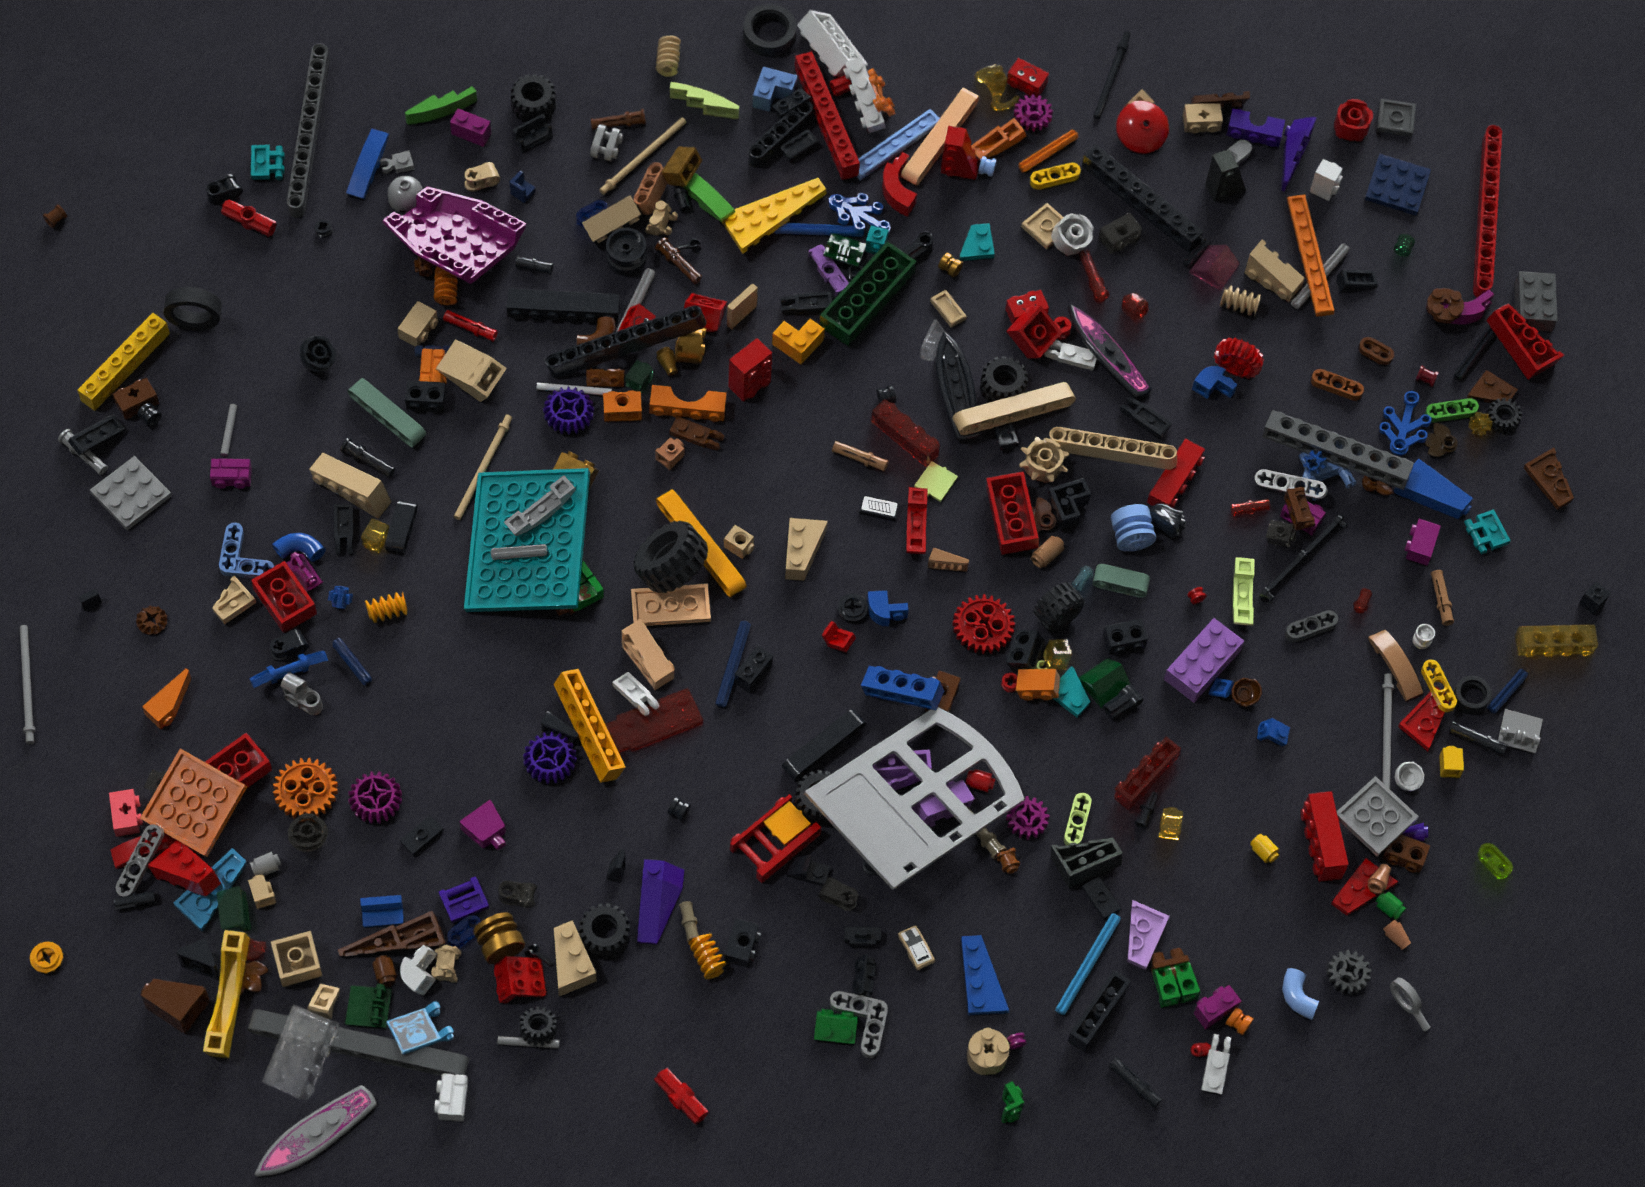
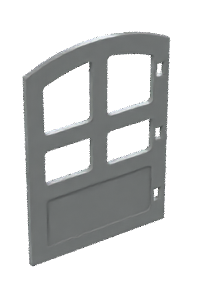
[804,707,1024,890]

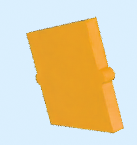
[763,801,811,846]

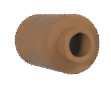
[1031,536,1064,568]

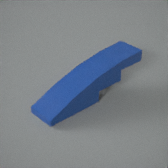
[346,129,389,200]

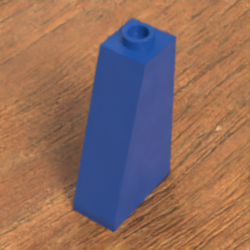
[1393,459,1473,519]

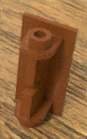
[586,368,624,387]

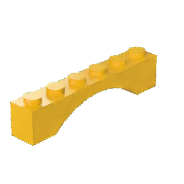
[203,930,250,1058]

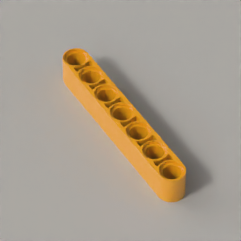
[656,489,747,597]

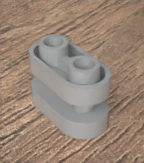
[590,124,623,162]

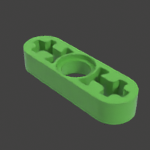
[1425,398,1479,423]

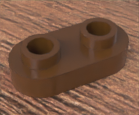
[1358,337,1394,365]

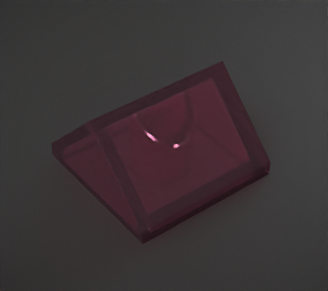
[1190,245,1239,290]

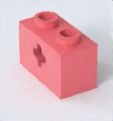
[109,789,143,837]

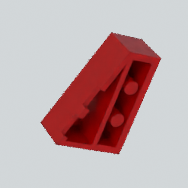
[941,125,980,180]
[148,840,221,897]

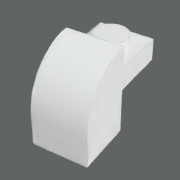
[400,945,437,996]

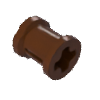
[43,204,68,228]

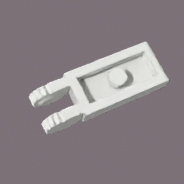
[1044,340,1097,370]
[612,672,659,716]
[1201,1034,1231,1094]

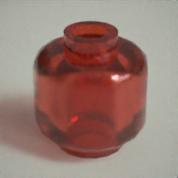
[1121,292,1149,320]

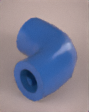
[272,533,326,562]

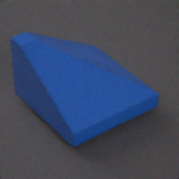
[1208,678,1234,698]

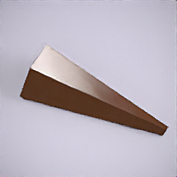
[338,911,445,957]

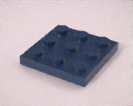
[1365,154,1431,216]

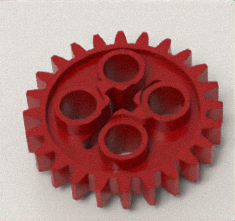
[952,594,1015,654]

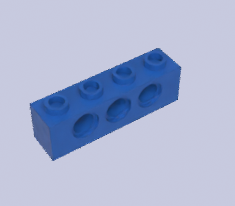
[861,666,944,710]

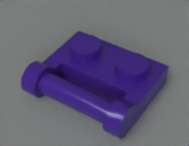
[438,876,489,923]

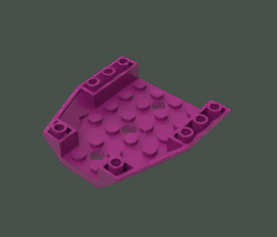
[383,187,527,284]

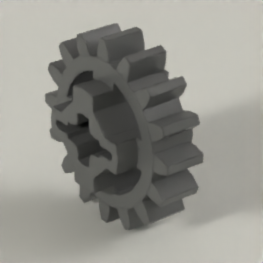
[1327,950,1371,994]

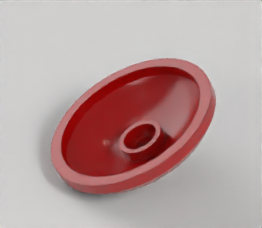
[1116,101,1169,154]

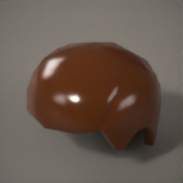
[1231,678,1262,707]

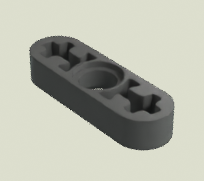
[1285,610,1338,642]

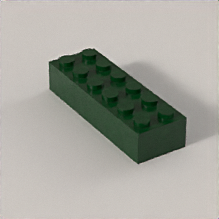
[819,242,916,346]

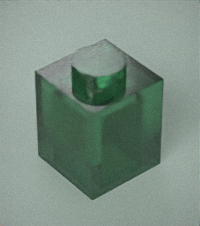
[625,360,653,394]

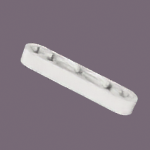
[1255,469,1327,499]

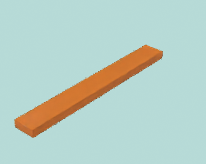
[1287,195,1334,317]

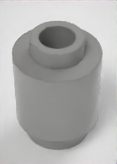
[250,851,282,876]

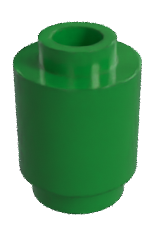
[1376,891,1406,920]

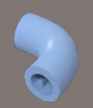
[1282,968,1319,1020]

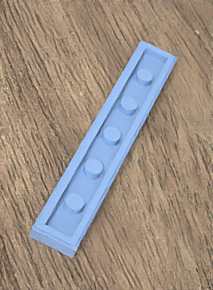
[856,109,940,180]

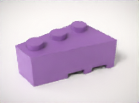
[873,750,932,791]
[912,780,975,828]

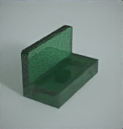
[217,886,251,932]

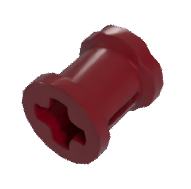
[1415,365,1439,387]

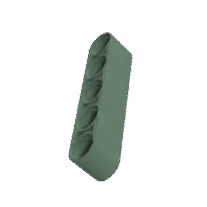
[348,378,427,447]

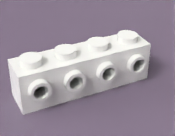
[843,56,886,133]

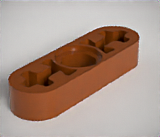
[1311,369,1364,401]

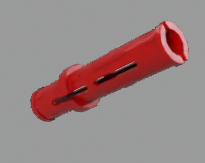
[443,310,498,341]

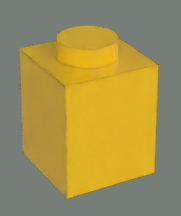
[1439,746,1464,778]

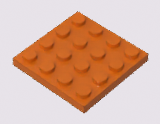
[140,749,248,857]

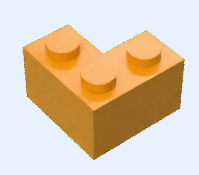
[772,319,825,364]

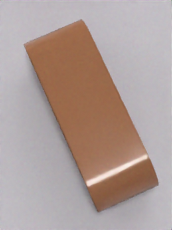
[634,162,667,215]

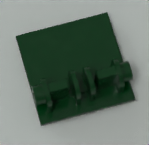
[823,233,866,267]
[345,984,392,1028]

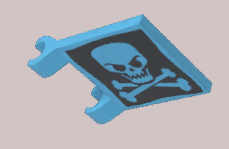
[387,1001,454,1054]

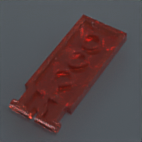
[604,688,704,755]

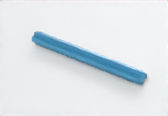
[1056,913,1121,1015]

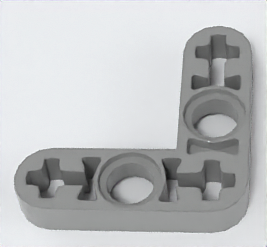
[830,991,888,1058]

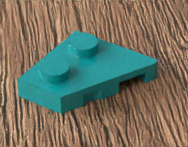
[959,223,995,261]
[1052,666,1090,718]

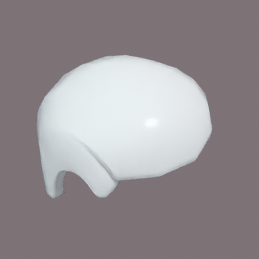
[1394,762,1424,791]

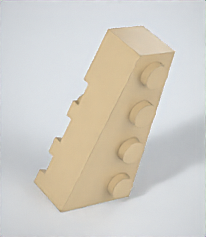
[309,453,391,519]

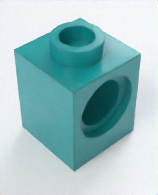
[865,225,888,254]

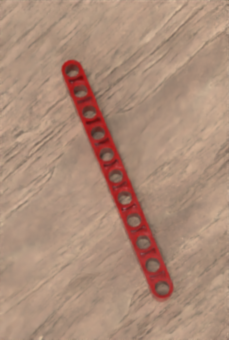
[1473,125,1502,298]

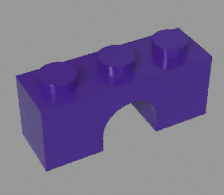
[1226,109,1285,147]

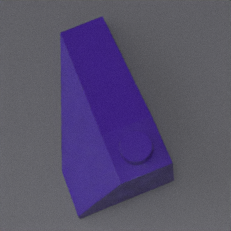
[1281,117,1317,192]
[637,859,684,945]

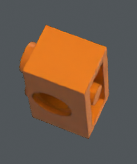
[603,390,642,422]

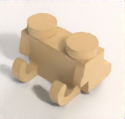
[645,201,678,236]
[431,945,462,983]

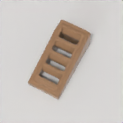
[928,548,969,572]

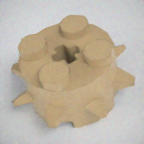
[1019,437,1069,483]

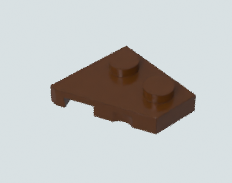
[1467,370,1518,403]

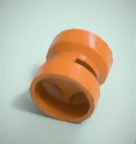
[1226,1007,1254,1035]

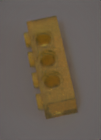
[1515,625,1598,657]

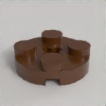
[1426,288,1464,323]

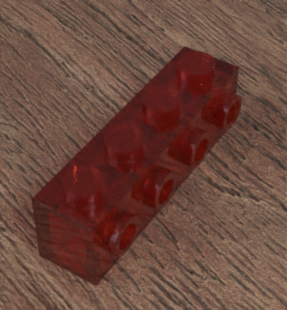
[871,399,940,467]
[1114,736,1182,810]

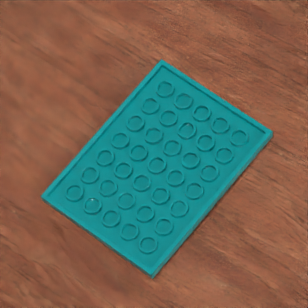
[464,468,590,612]

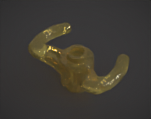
[975,65,1020,111]

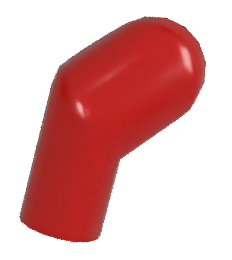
[1191,1042,1217,1057]

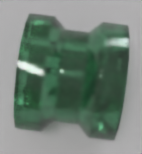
[1393,234,1415,257]

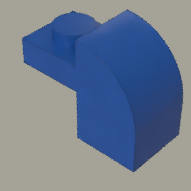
[1192,366,1237,399]
[867,590,908,626]

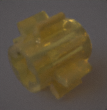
[1469,412,1492,435]

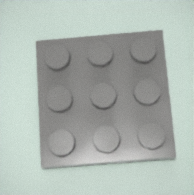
[90,456,172,530]
[1337,776,1419,856]

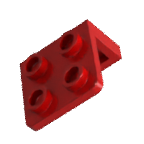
[494,956,546,1003]

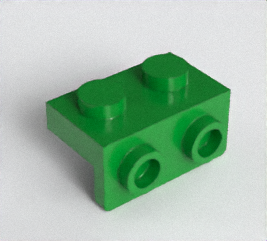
[814,1009,857,1044]
[1001,1081,1024,1123]

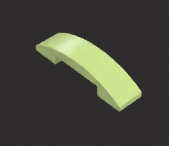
[1233,557,1255,626]

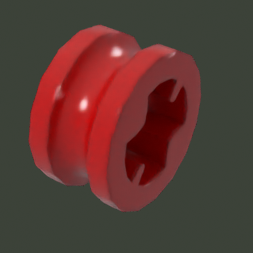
[1187,587,1207,604]
[1001,673,1017,692]

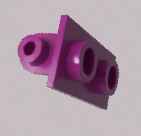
[286,552,323,592]

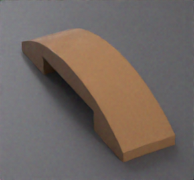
[1368,630,1423,701]

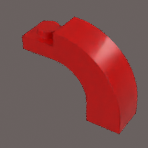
[882,152,917,217]

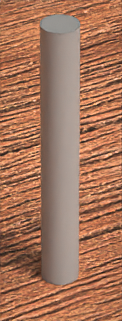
[220,404,237,457]
[497,1036,559,1048]

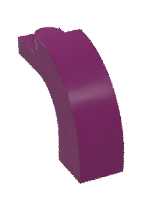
[1441,290,1494,325]

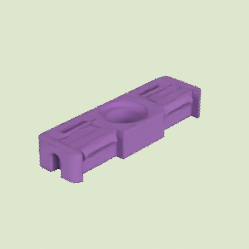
[808,244,849,297]

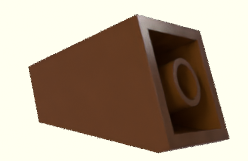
[141,979,210,1034]

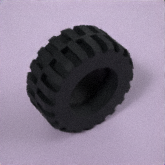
[633,521,708,593]

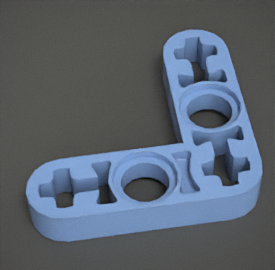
[219,523,274,579]

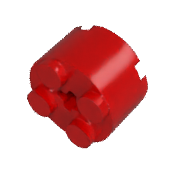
[1334,99,1373,141]

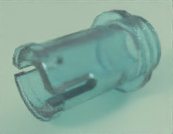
[1072,565,1094,591]

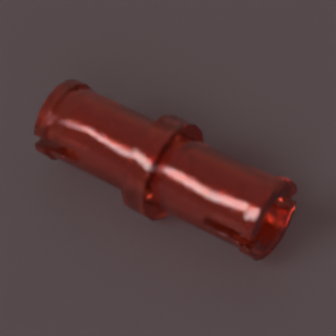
[1230,498,1270,516]

